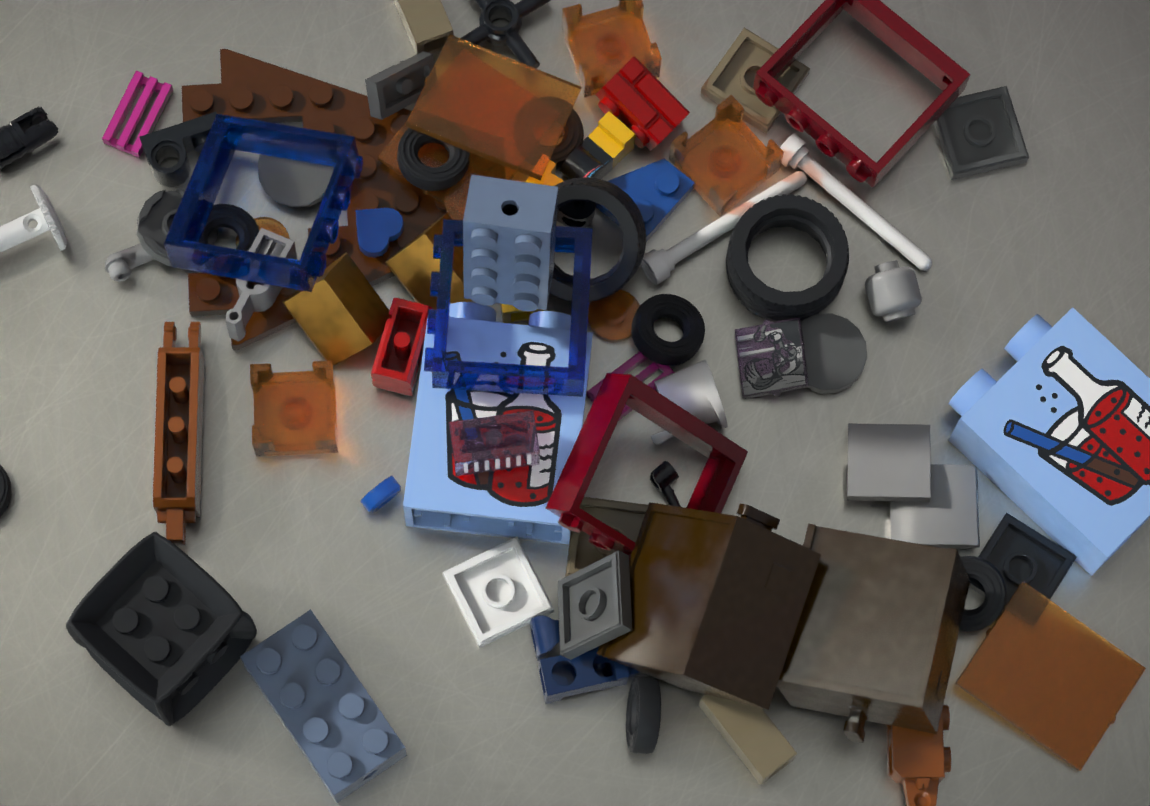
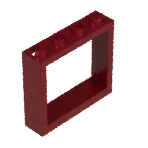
[753,0,971,188]
[546,373,748,560]

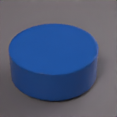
[360,476,401,513]

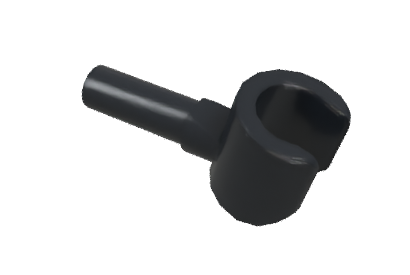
[650,461,681,507]

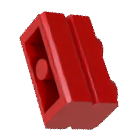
[595,56,690,151]
[371,298,434,396]

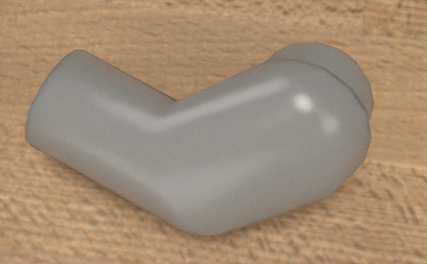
[105,243,154,282]

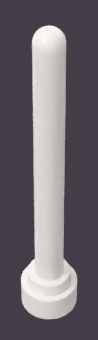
[774,133,932,271]
[641,171,807,285]

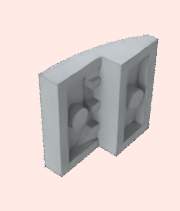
[847,423,931,502]
[890,464,980,549]

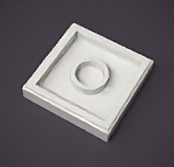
[443,537,554,648]

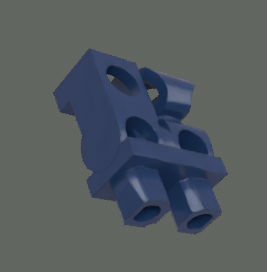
[530,615,642,704]

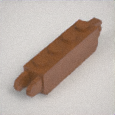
[153,322,205,546]
[887,685,951,806]

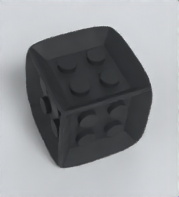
[66,532,257,726]

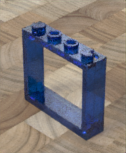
[164,114,363,292]
[424,219,593,397]

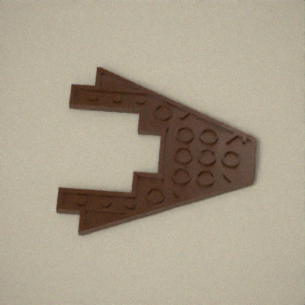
[182,49,506,350]

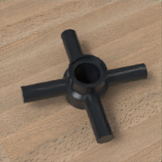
[447,0,551,73]

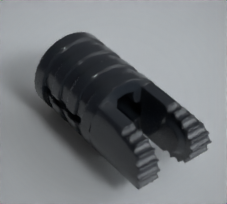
[0,106,59,170]

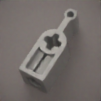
[226,228,297,341]

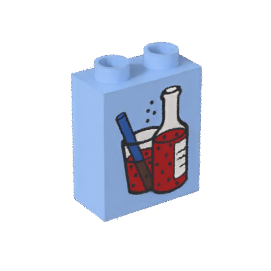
[403,302,593,544]
[948,307,1150,576]

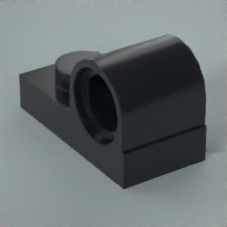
[140,112,225,187]

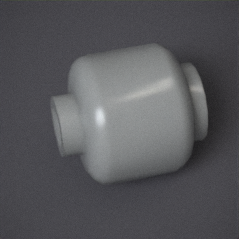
[865,260,922,322]

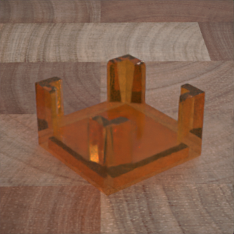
[562,0,662,97]
[669,95,784,217]
[250,360,338,457]

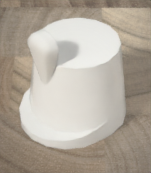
[651,360,728,445]

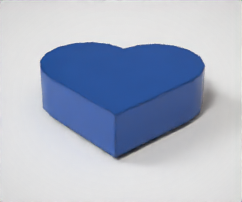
[355,208,404,258]

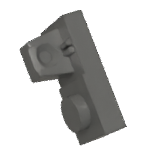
[365,51,438,120]

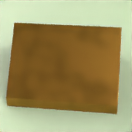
[385,212,472,316]
[282,253,390,367]

